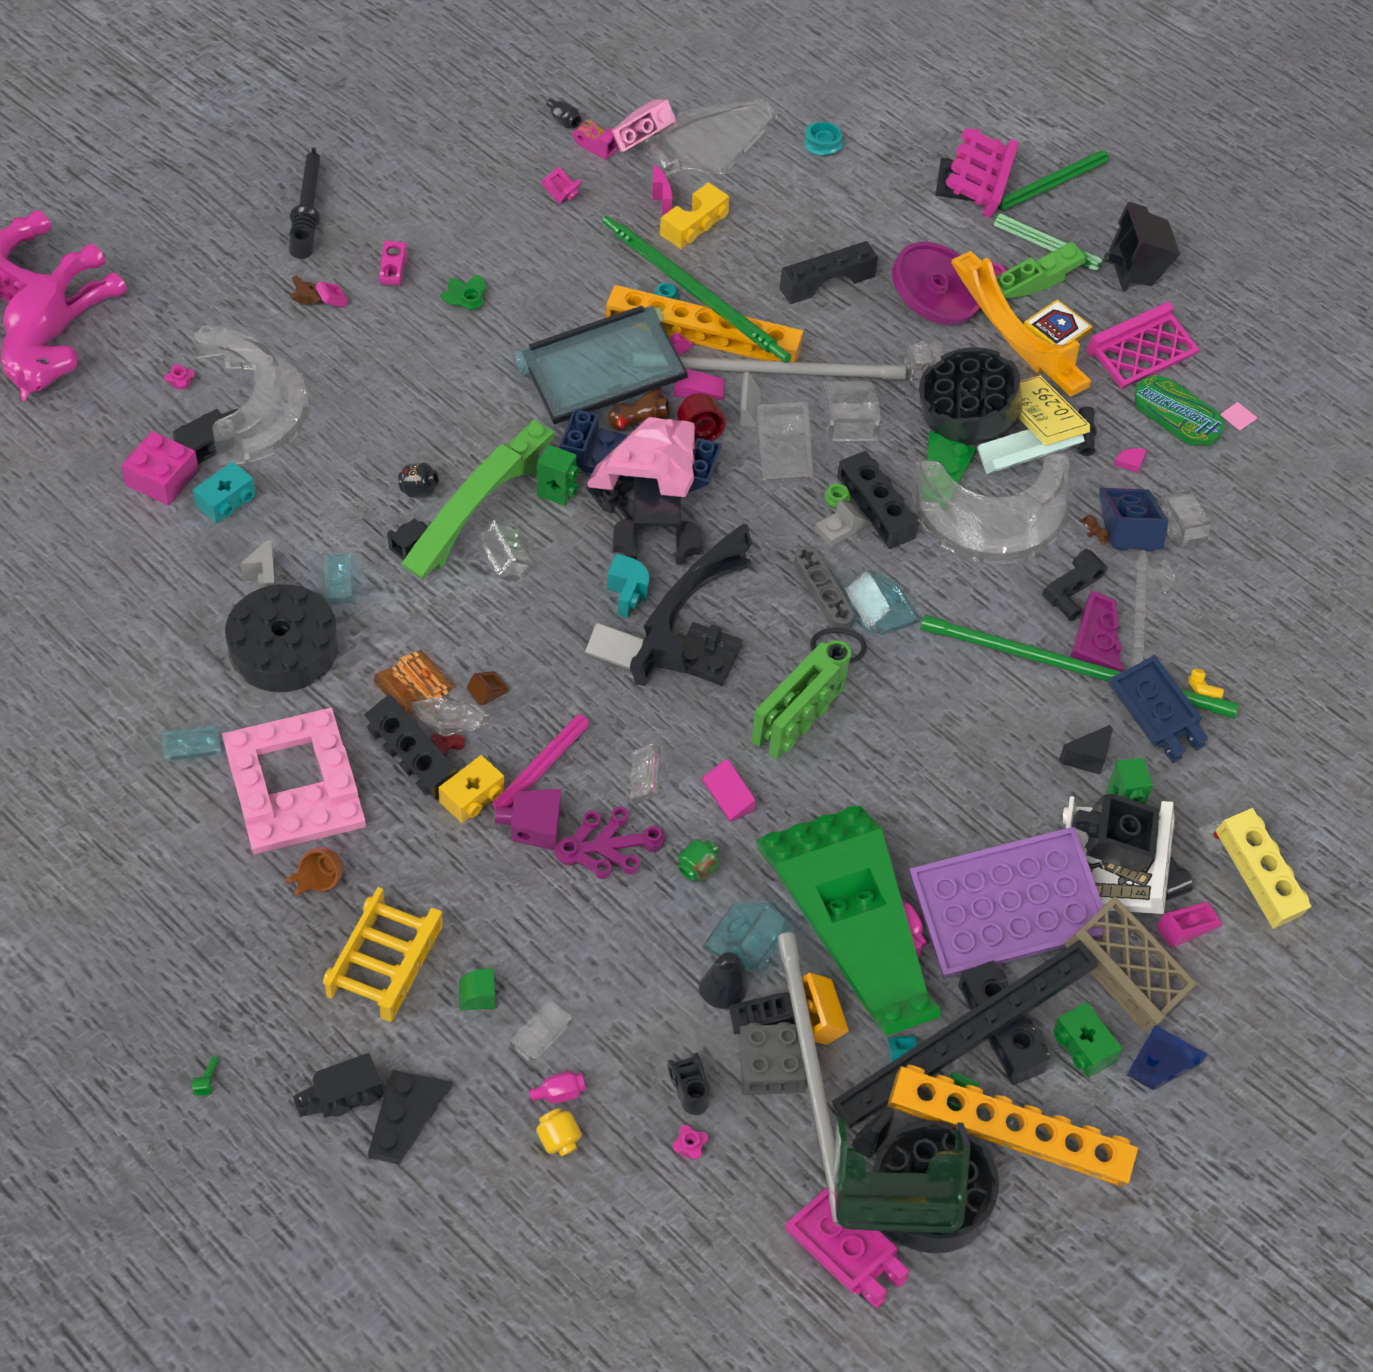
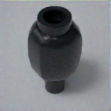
[546,98,581,128]

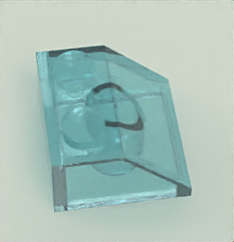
[845,569,920,635]
[703,903,790,971]

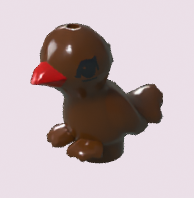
[607,387,670,430]

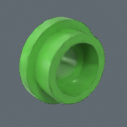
[824,484,850,508]

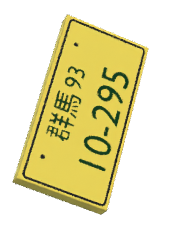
[1018,375,1090,446]

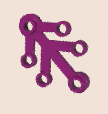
[555,806,665,879]

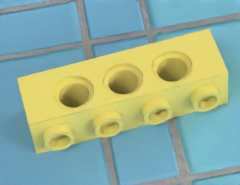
[1215,808,1312,929]

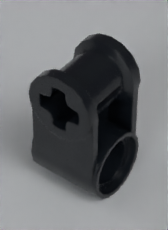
[667,1053,710,1115]

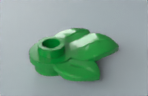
[440,275,486,310]

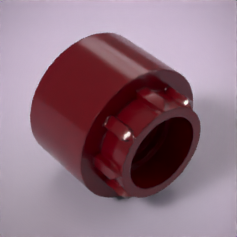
[677,393,726,443]

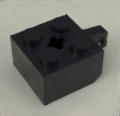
[1071,794,1160,873]

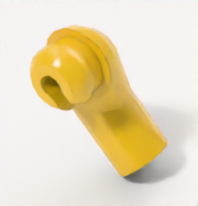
[1188,668,1224,699]

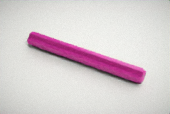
[493,714,589,811]

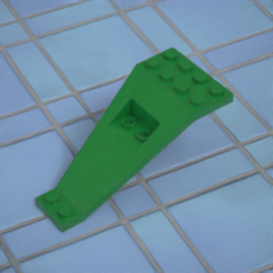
[756,805,941,1036]

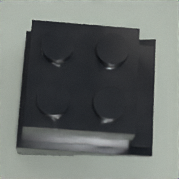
[1103,201,1180,292]

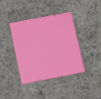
[1220,402,1257,431]

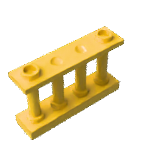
[323,887,443,1023]

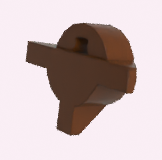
[290,275,321,305]

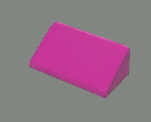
[702,759,756,822]

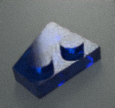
[1127,1026,1207,1091]

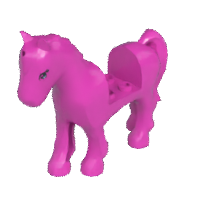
[0,210,127,402]

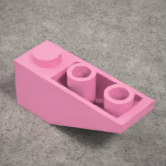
[612,100,676,152]

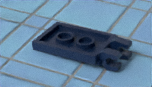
[1108,655,1208,763]

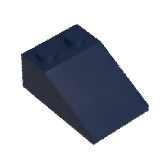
[1099,488,1169,552]

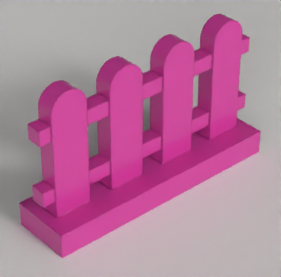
[946,128,1019,218]

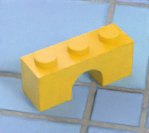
[660,182,729,249]

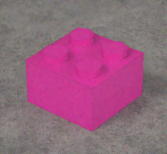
[121,431,199,506]

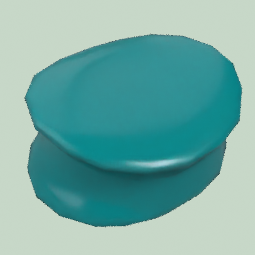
[804,122,844,155]

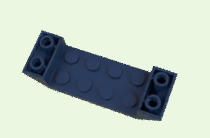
[559,409,722,493]

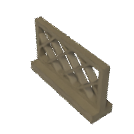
[1064,896,1196,1032]

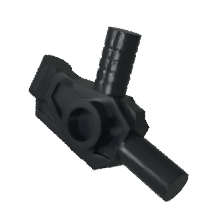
[587,478,634,520]

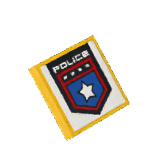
[1024,299,1093,345]

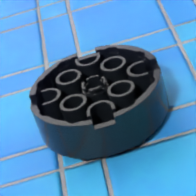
[919,347,1023,442]
[225,584,338,692]
[869,1121,999,1253]

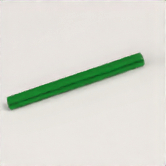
[998,150,1109,211]

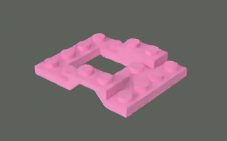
[222,707,366,855]

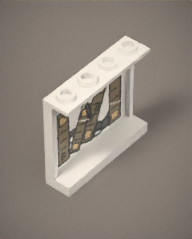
[1063,796,1175,914]

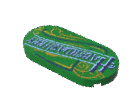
[1134,376,1224,446]

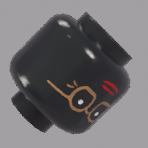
[398,462,439,498]

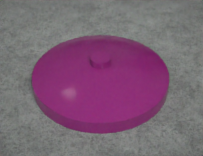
[892,242,980,325]

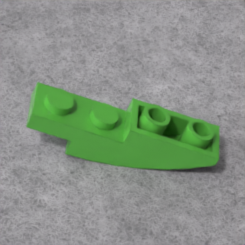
[996,241,1086,298]

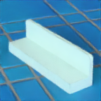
[977,429,1085,475]

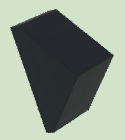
[1059,725,1113,775]

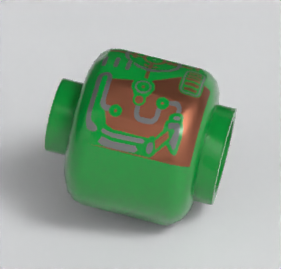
[677,839,720,882]

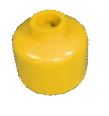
[536,1108,582,1157]

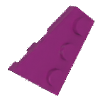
[1070,590,1124,672]

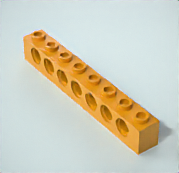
[606,285,803,362]
[887,1065,1138,1187]

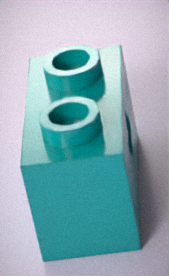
[192,461,256,524]

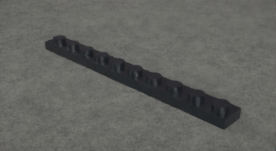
[832,940,1098,1129]

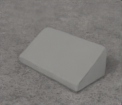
[740,372,761,427]
[585,623,644,670]

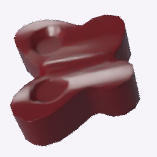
[430,727,465,757]

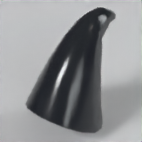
[699,951,747,1009]

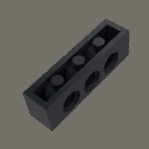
[837,451,919,549]
[364,693,458,800]
[958,960,1050,1085]

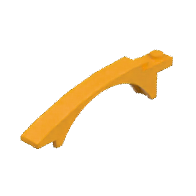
[951,251,1091,397]

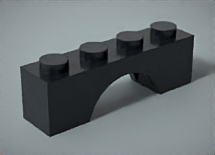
[779,241,878,305]

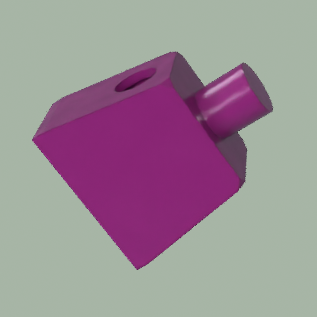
[495,789,561,850]

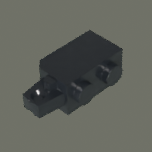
[172,409,246,464]
[293,1053,383,1118]

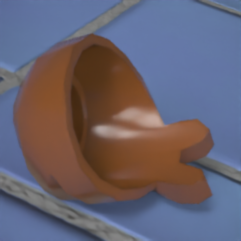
[285,847,343,896]

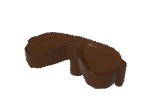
[1079,514,1109,545]

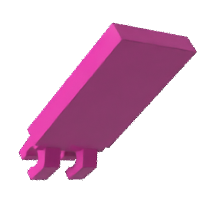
[785,1187,909,1309]

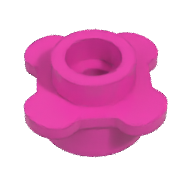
[164,364,195,389]
[673,1125,708,1160]

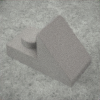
[815,500,872,547]
[241,540,276,589]

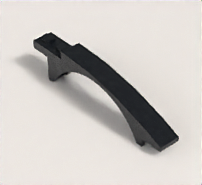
[630,524,752,686]

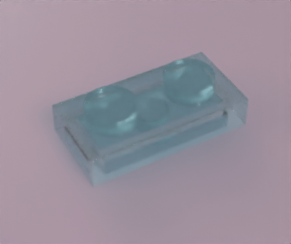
[324,554,352,604]
[161,725,221,762]

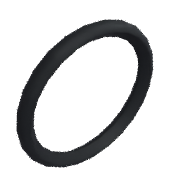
[810,628,867,664]

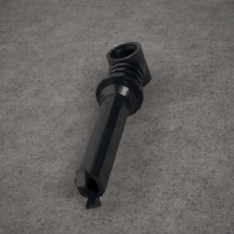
[289,147,320,259]

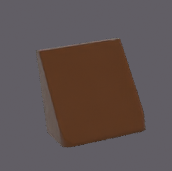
[467,671,509,706]

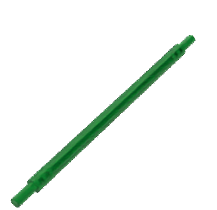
[602,216,792,363]

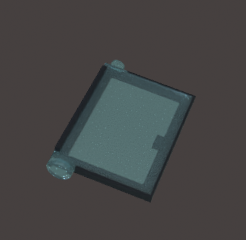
[513,305,688,425]

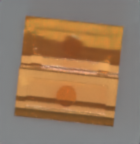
[373,650,453,716]

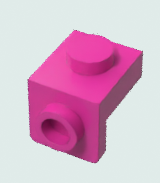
[541,167,582,204]

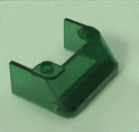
[834,1118,970,1233]

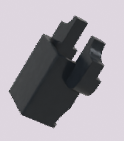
[613,477,700,565]

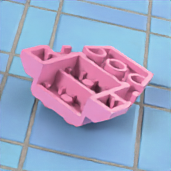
[587,417,695,497]

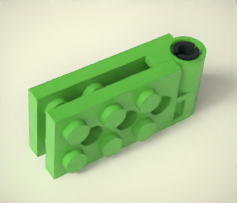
[751,640,851,759]

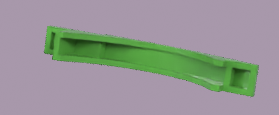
[402,420,554,580]

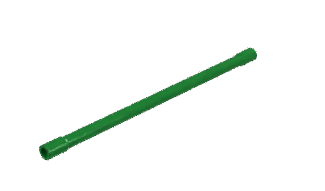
[920,615,1239,719]

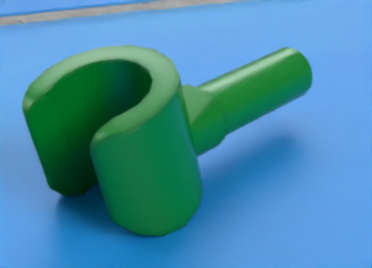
[192,1056,219,1096]

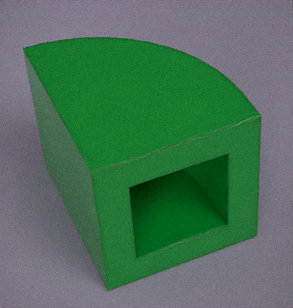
[459,968,495,1011]

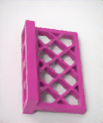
[1086,301,1200,390]

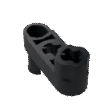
[1042,549,1107,621]

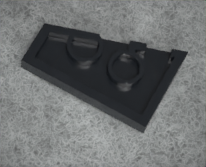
[368,1070,452,1164]

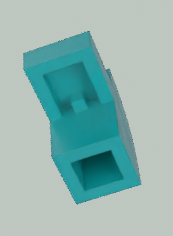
[607,553,649,618]

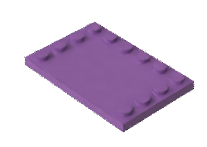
[909,827,1112,979]

